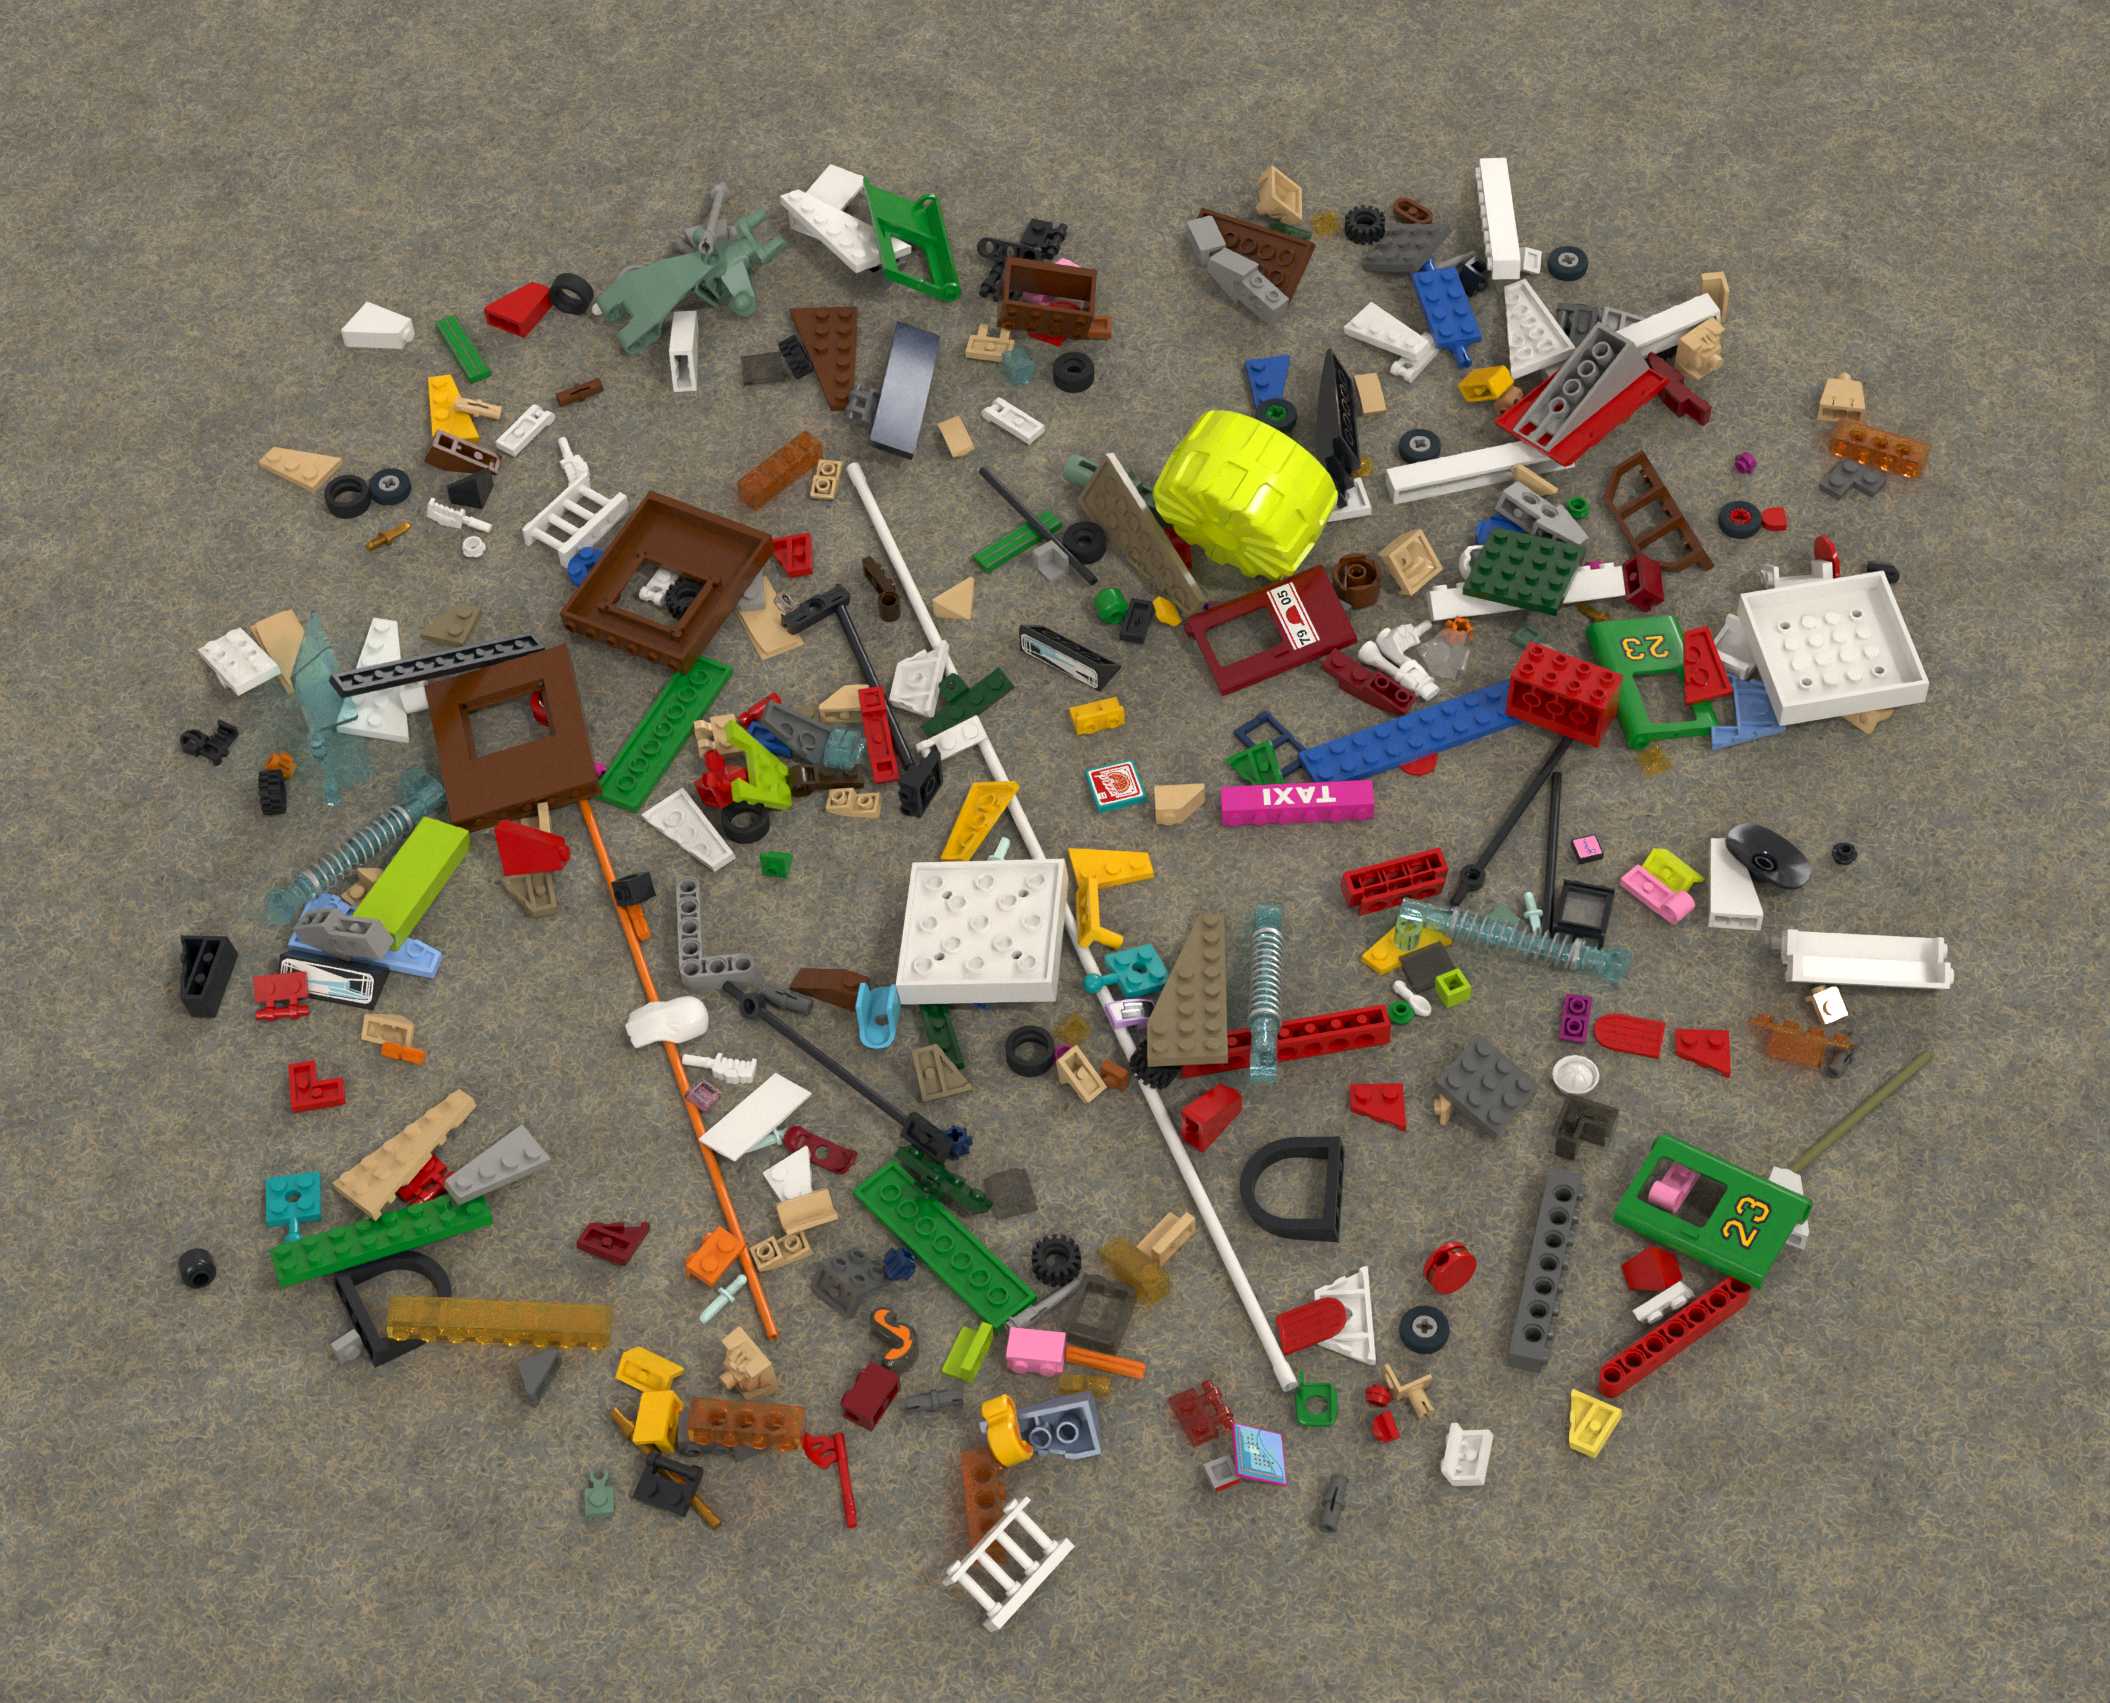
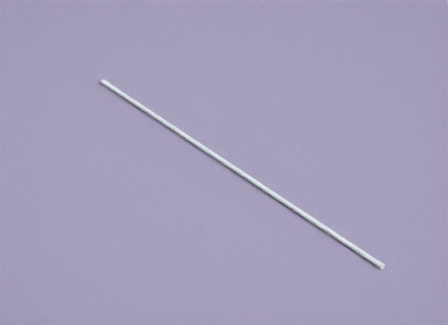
[846,463,1298,1392]

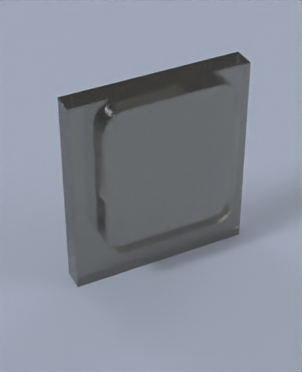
[740,352,785,386]
[1398,941,1456,994]
[984,1168,1038,1221]
[1684,1175,1727,1219]

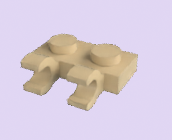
[965,323,1015,363]
[694,714,742,760]

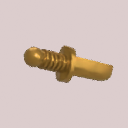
[366,522,411,551]
[1577,602,1613,623]

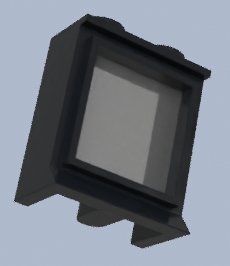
[1551,879,1615,952]

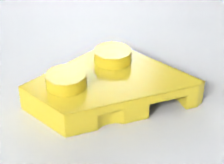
[1569,1389,1622,1459]

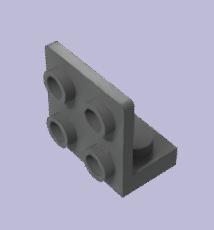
[810,1248,893,1319]

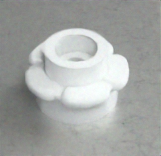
[462,536,486,558]

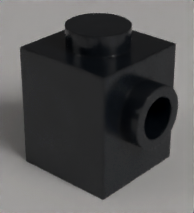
[1459,256,1491,297]

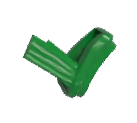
[1295,1371,1338,1427]

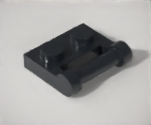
[633,1450,704,1517]

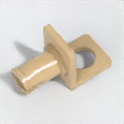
[1381,1363,1435,1419]

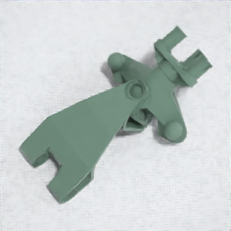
[596,207,789,355]

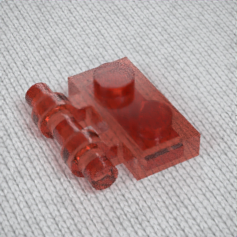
[1168,1379,1235,1448]

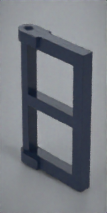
[1234,710,1307,779]

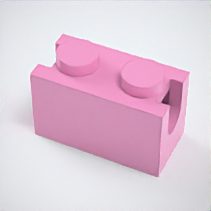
[1006,1327,1067,1377]

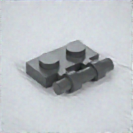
[844,385,879,429]

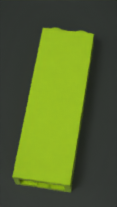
[352,816,471,951]

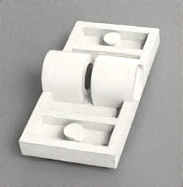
[198,627,281,696]

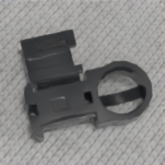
[180,719,239,766]

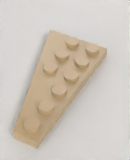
[332,1089,476,1221]

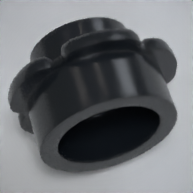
[1832,842,1857,865]

